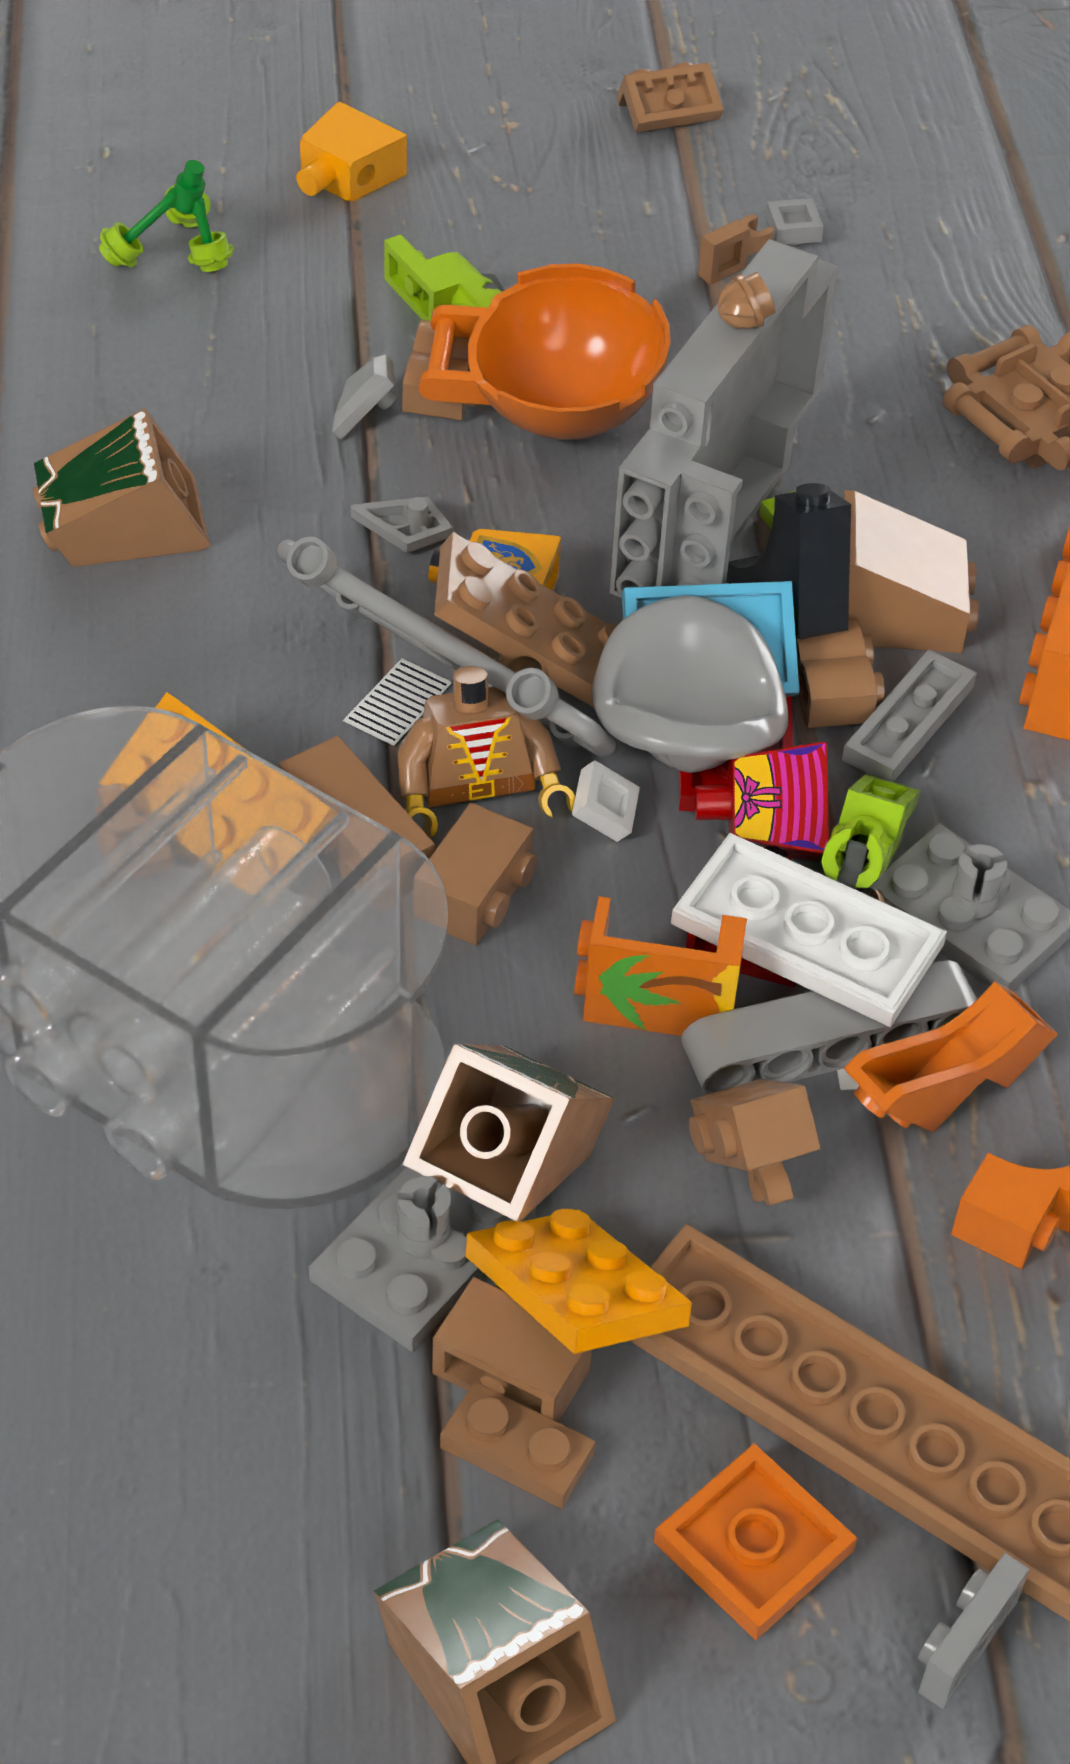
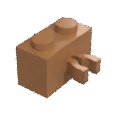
[689,1079,821,1206]

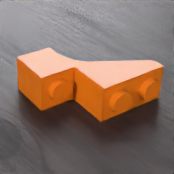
[844,981,1058,1132]
[951,1152,1070,1270]

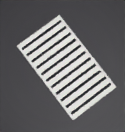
[343,658,453,746]

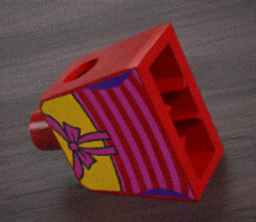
[694,742,829,862]

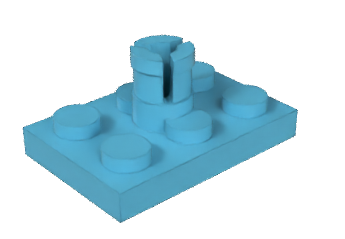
[621,581,799,697]

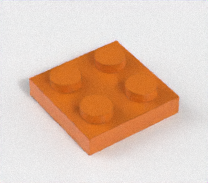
[653,1443,857,1641]

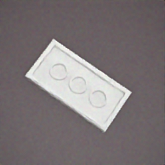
[671,833,947,1027]

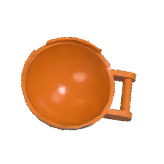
[418,263,671,440]

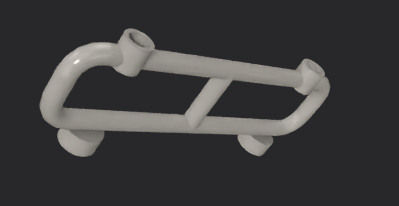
[277,537,618,758]

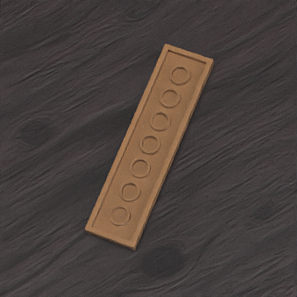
[630,1223,1070,1622]

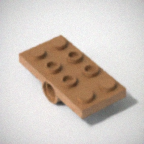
[434,532,617,708]

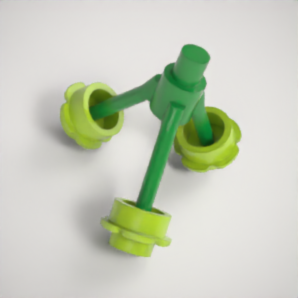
[99,160,234,272]

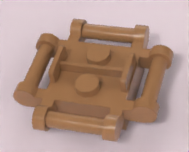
[942,325,1070,470]

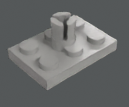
[866,823,1070,991]
[309,1167,536,1353]

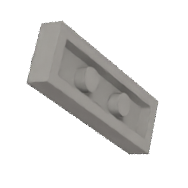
[842,649,977,782]

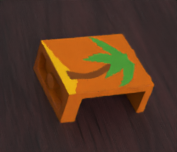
[574,896,747,1036]

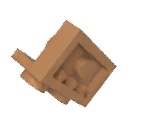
[616,62,724,133]

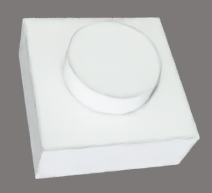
[572,760,640,842]

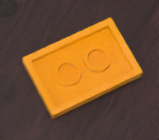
[465,1209,692,1354]

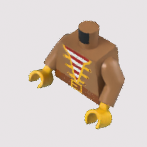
[397,666,575,838]

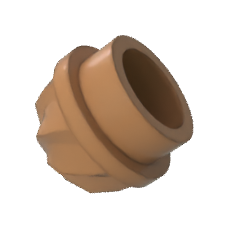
[718,272,776,329]

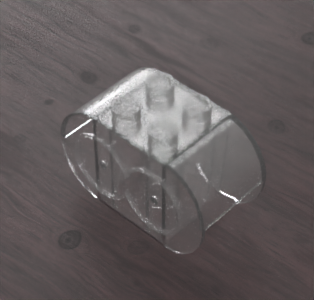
[0,706,448,1209]

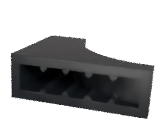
[726,483,851,640]

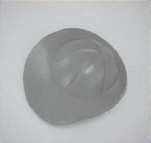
[592,595,788,773]

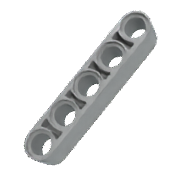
[681,960,977,1095]

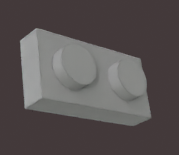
[918,1553,1030,1709]

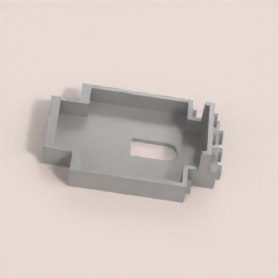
[609,239,838,598]

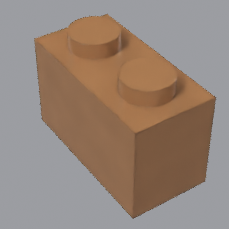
[413,802,537,946]
[432,1277,592,1422]

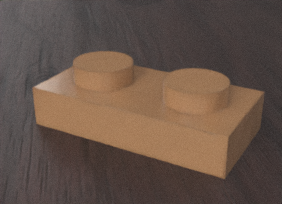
[440,1381,596,1509]

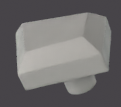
[332,354,396,439]
[350,496,453,553]

